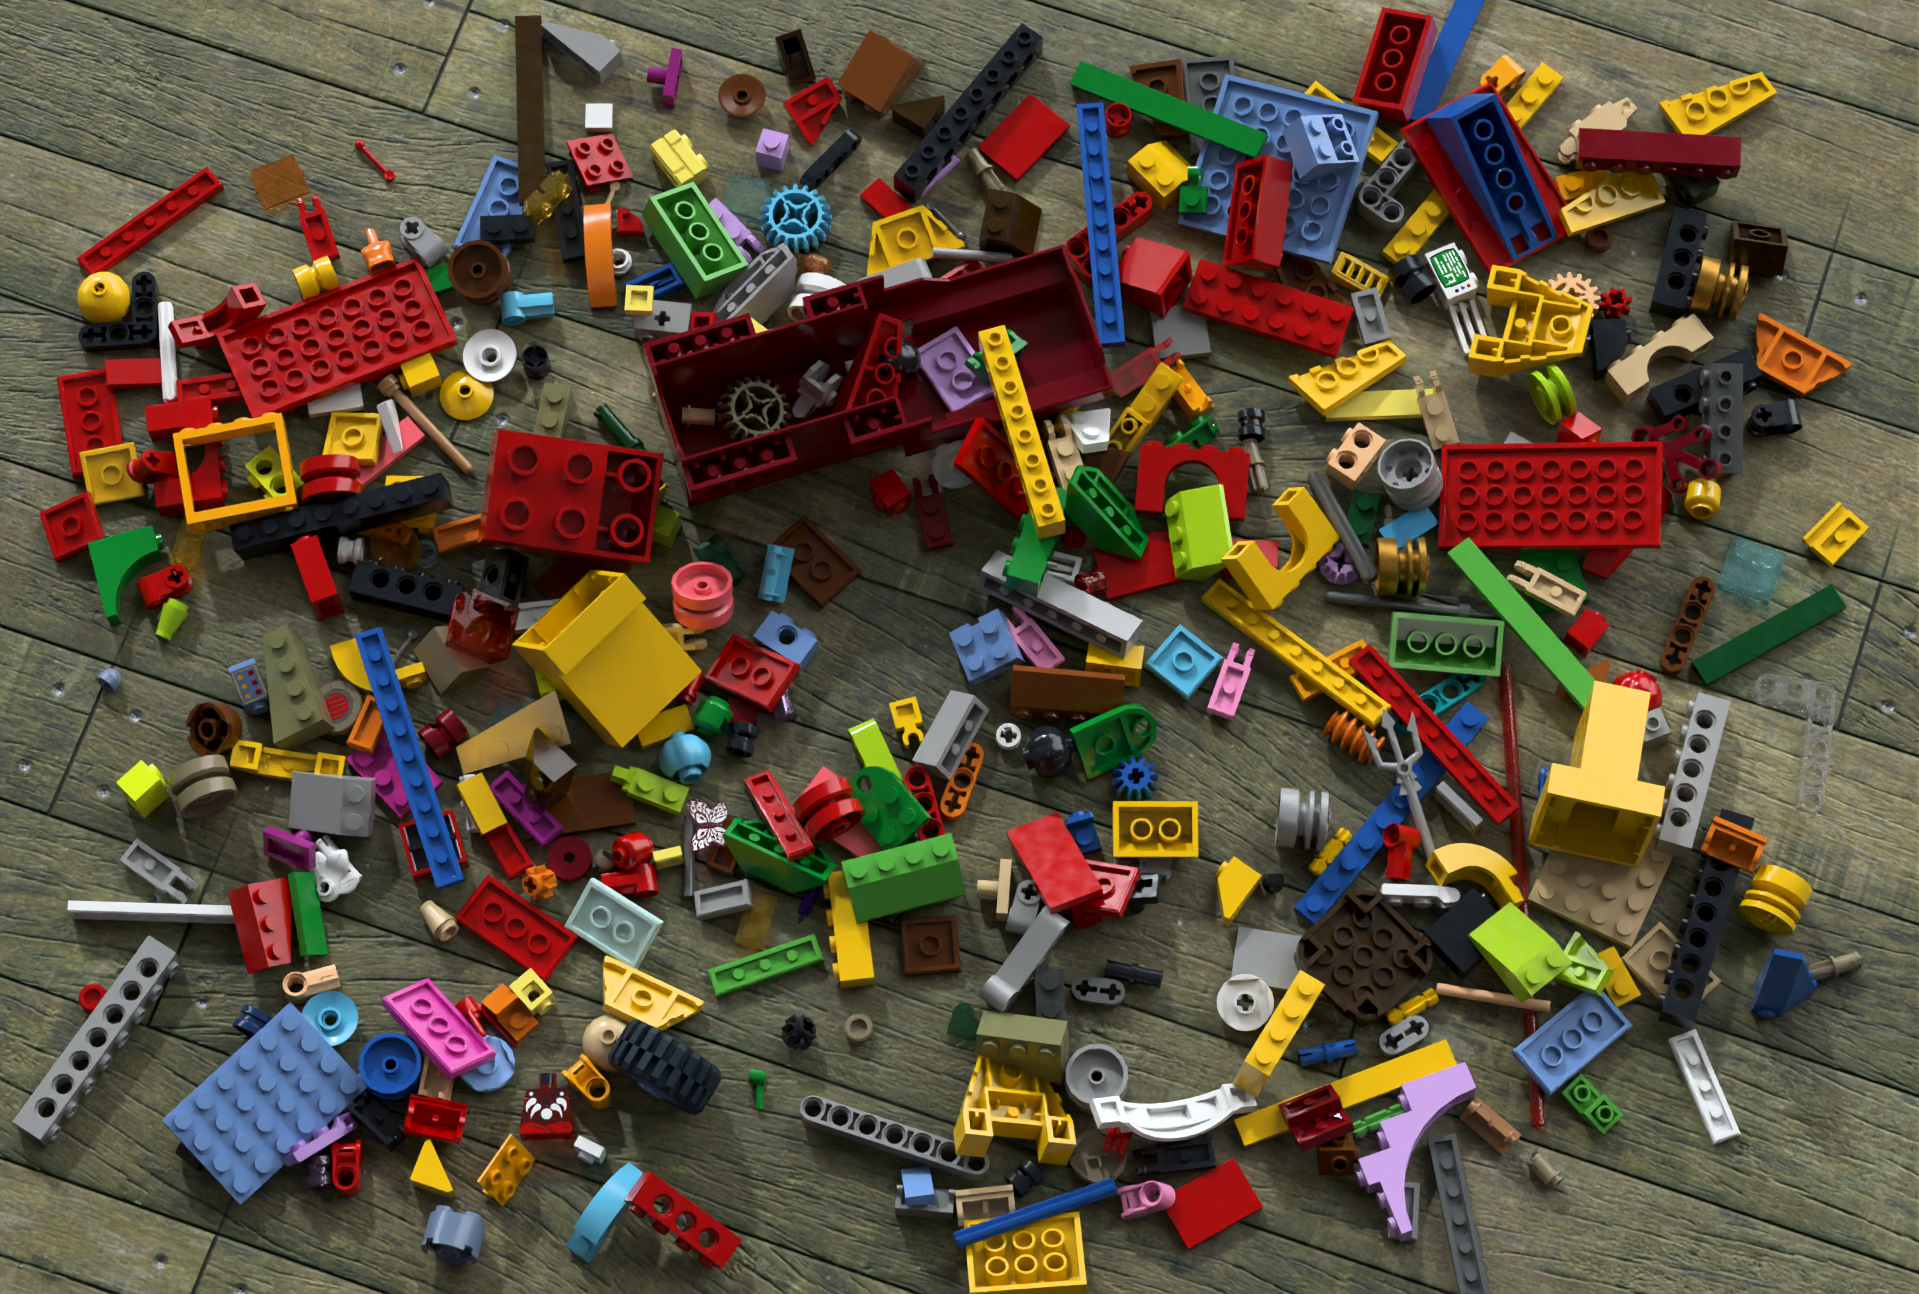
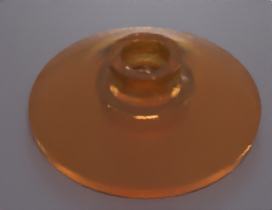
[370,521,421,572]

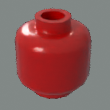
[612,831,654,871]

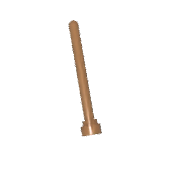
[377,374,474,474]

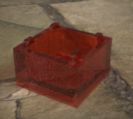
[445,589,520,664]

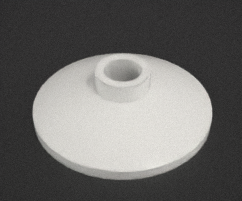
[463,329,517,382]

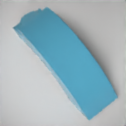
[566,1163,643,1263]

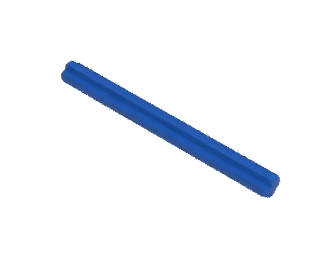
[954,1178,1117,1248]

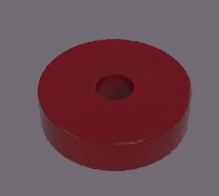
[547,836,593,882]

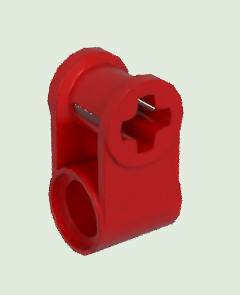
[126,449,180,484]
[136,564,193,610]
[331,1140,364,1198]

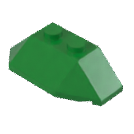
[1065,465,1149,560]
[722,818,836,893]

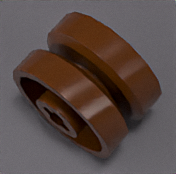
[448,240,513,305]

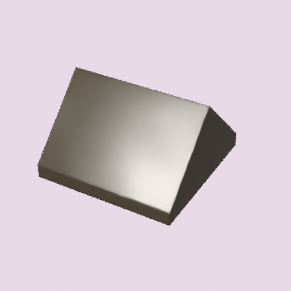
[413,623,489,696]

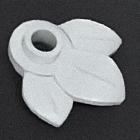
[310,849,360,902]

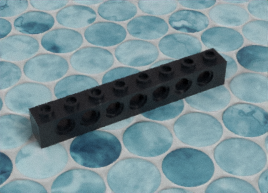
[894,23,1043,204]
[1656,808,1755,1031]

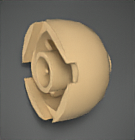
[582,1015,628,1073]

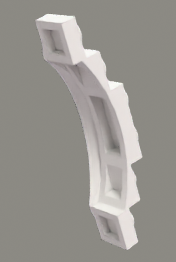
[1089,1083,1257,1142]

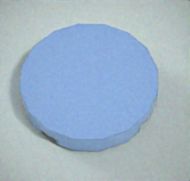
[460,1035,515,1093]

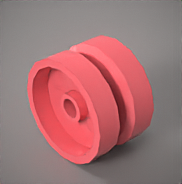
[671,561,734,630]

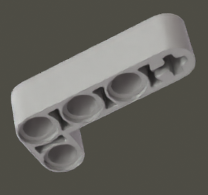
[1357,139,1419,234]
[978,906,1070,1012]

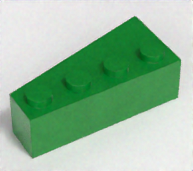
[1002,487,1068,597]

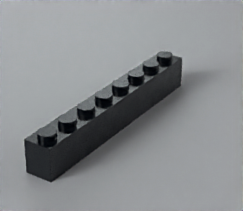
[229,472,454,561]

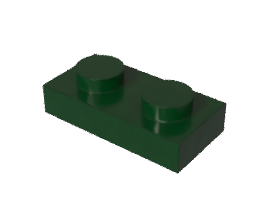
[1341,489,1380,549]

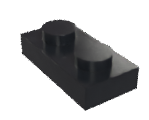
[480,214,535,245]

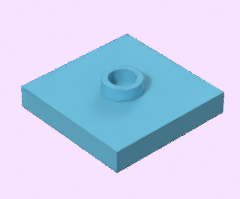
[1144,624,1223,701]

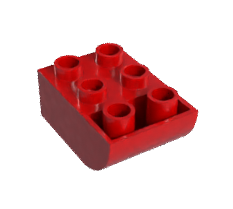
[477,429,664,565]

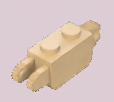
[1557,97,1637,165]

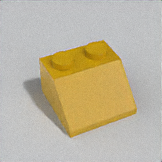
[1127,140,1192,210]

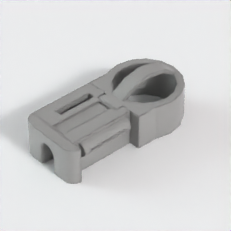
[1113,858,1172,883]

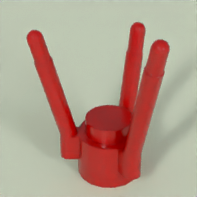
[455,997,518,1047]

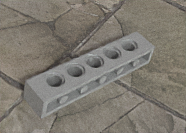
[1652,692,1731,859]

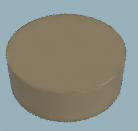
[844,1014,873,1044]

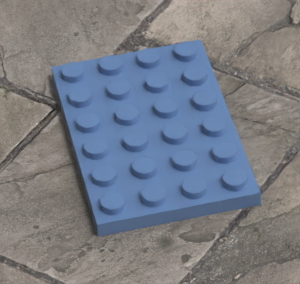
[161,1002,366,1205]

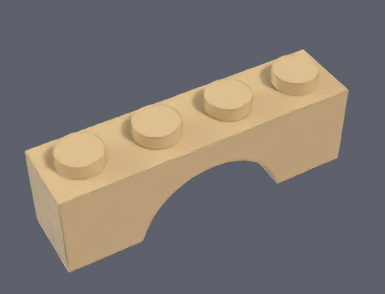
[1605,313,1714,405]

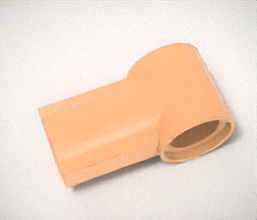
[283,964,341,1005]

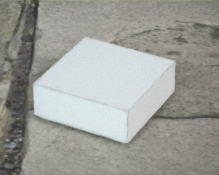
[585,104,613,132]

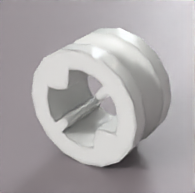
[996,723,1021,750]

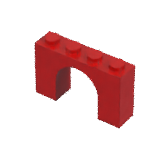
[145,397,230,517]
[1135,441,1250,522]

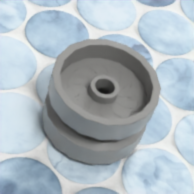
[1065,1044,1128,1115]

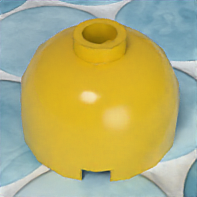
[77,272,132,324]

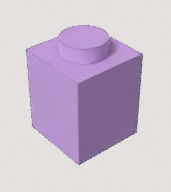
[755,128,790,172]

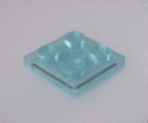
[1715,535,1786,606]

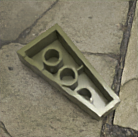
[262,624,335,751]

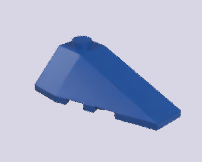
[1751,949,1817,1019]

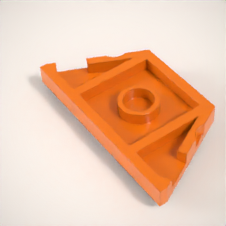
[1755,313,1852,397]

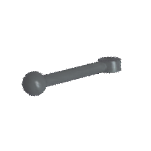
[925,200,966,241]
[392,629,419,666]

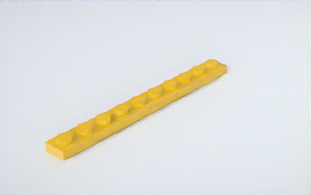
[1381,62,1564,264]

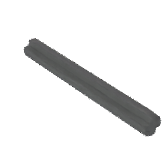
[1308,471,1378,584]

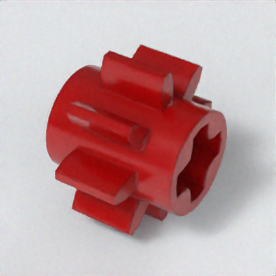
[1598,286,1632,319]

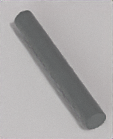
[683,815,695,899]

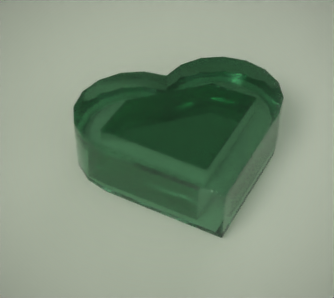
[947,1003,980,1040]

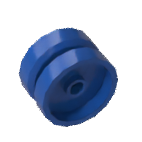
[358,1033,424,1103]

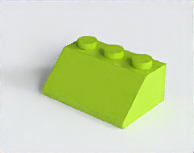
[1164,484,1233,581]

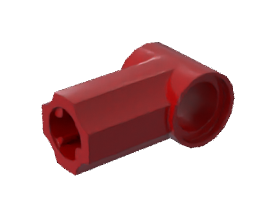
[1383,823,1421,881]
[601,863,659,898]

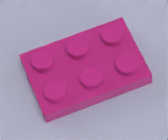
[346,730,444,821]

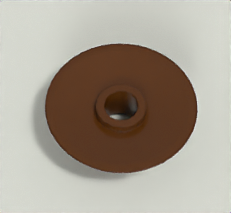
[718,74,766,117]

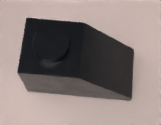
[1589,319,1631,381]

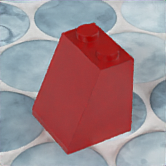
[1118,237,1193,319]

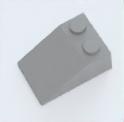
[289,771,377,837]

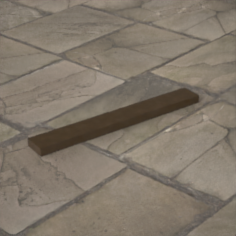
[515,15,546,206]

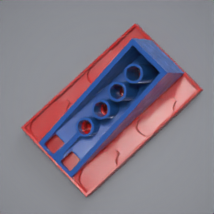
[1399,82,1568,275]

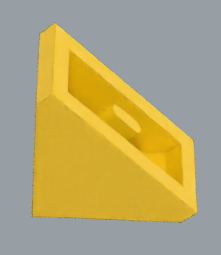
[410,1139,456,1199]

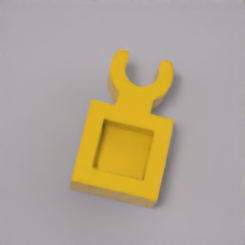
[889,696,924,749]

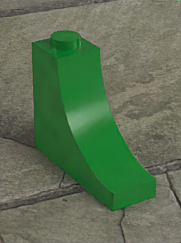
[88,525,165,626]

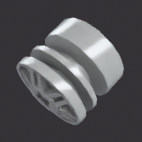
[1378,438,1443,511]
[1275,787,1331,851]

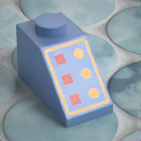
[228,658,270,715]

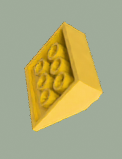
[964,1212,1087,1294]

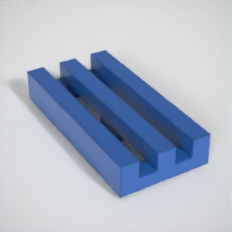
[624,262,684,300]

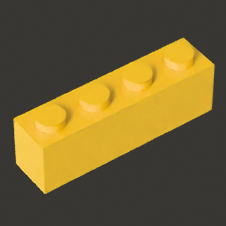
[823,871,875,989]

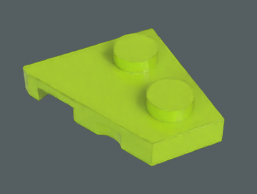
[1552,931,1613,996]

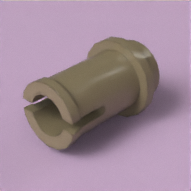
[1527,1153,1564,1190]

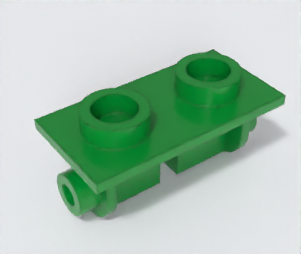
[1164,415,1219,449]

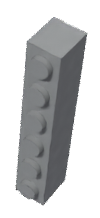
[979,550,1143,659]

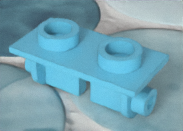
[758,544,795,603]

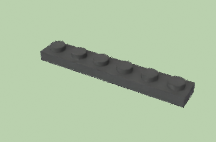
[1426,1133,1490,1294]

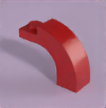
[168,282,266,350]

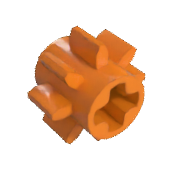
[522,864,557,901]

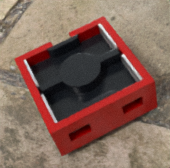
[398,809,469,883]

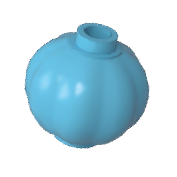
[658,731,711,784]

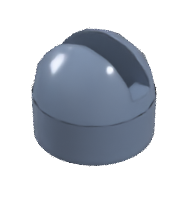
[96,668,121,693]

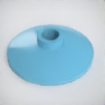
[302,991,359,1047]

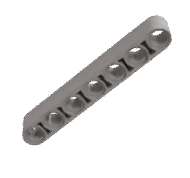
[800,1095,990,1181]

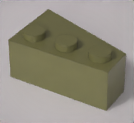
[976,1010,1069,1086]

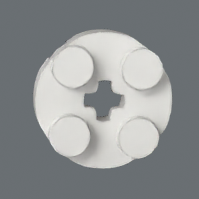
[931,440,972,489]
[1217,974,1274,1031]

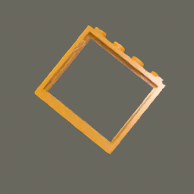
[173,412,300,534]

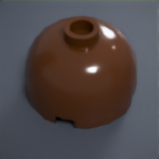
[186,702,243,757]

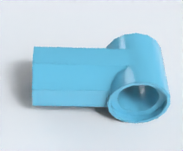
[500,291,555,326]

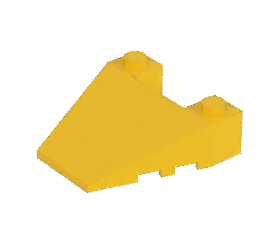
[1468,265,1594,378]
[953,1055,1076,1165]

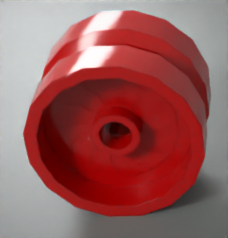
[299,454,362,506]
[792,777,866,843]

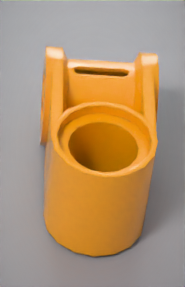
[1480,54,1526,98]
[561,1054,613,1109]

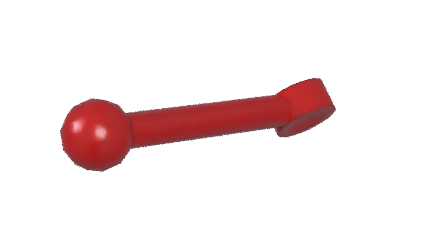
[354,140,395,182]

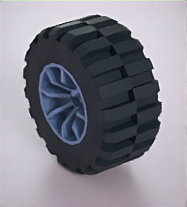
[608,1020,721,1115]

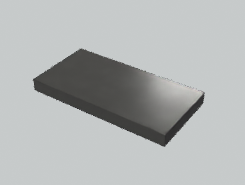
[1181,56,1236,159]

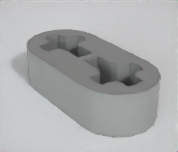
[1378,1015,1429,1058]

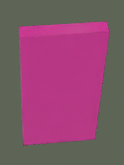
[381,978,497,1080]

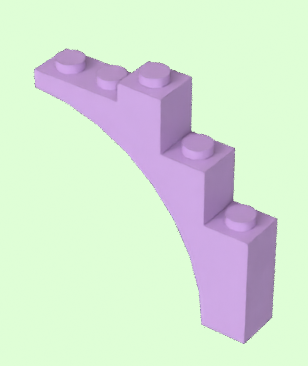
[1354,1062,1476,1242]

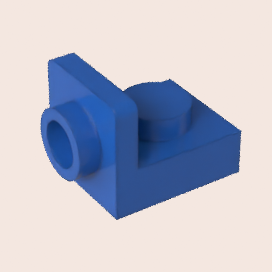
[1065,811,1101,856]

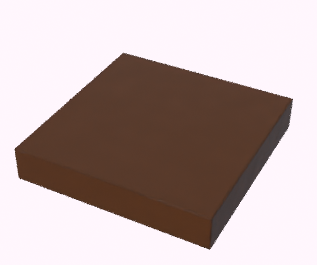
[900,915,961,977]

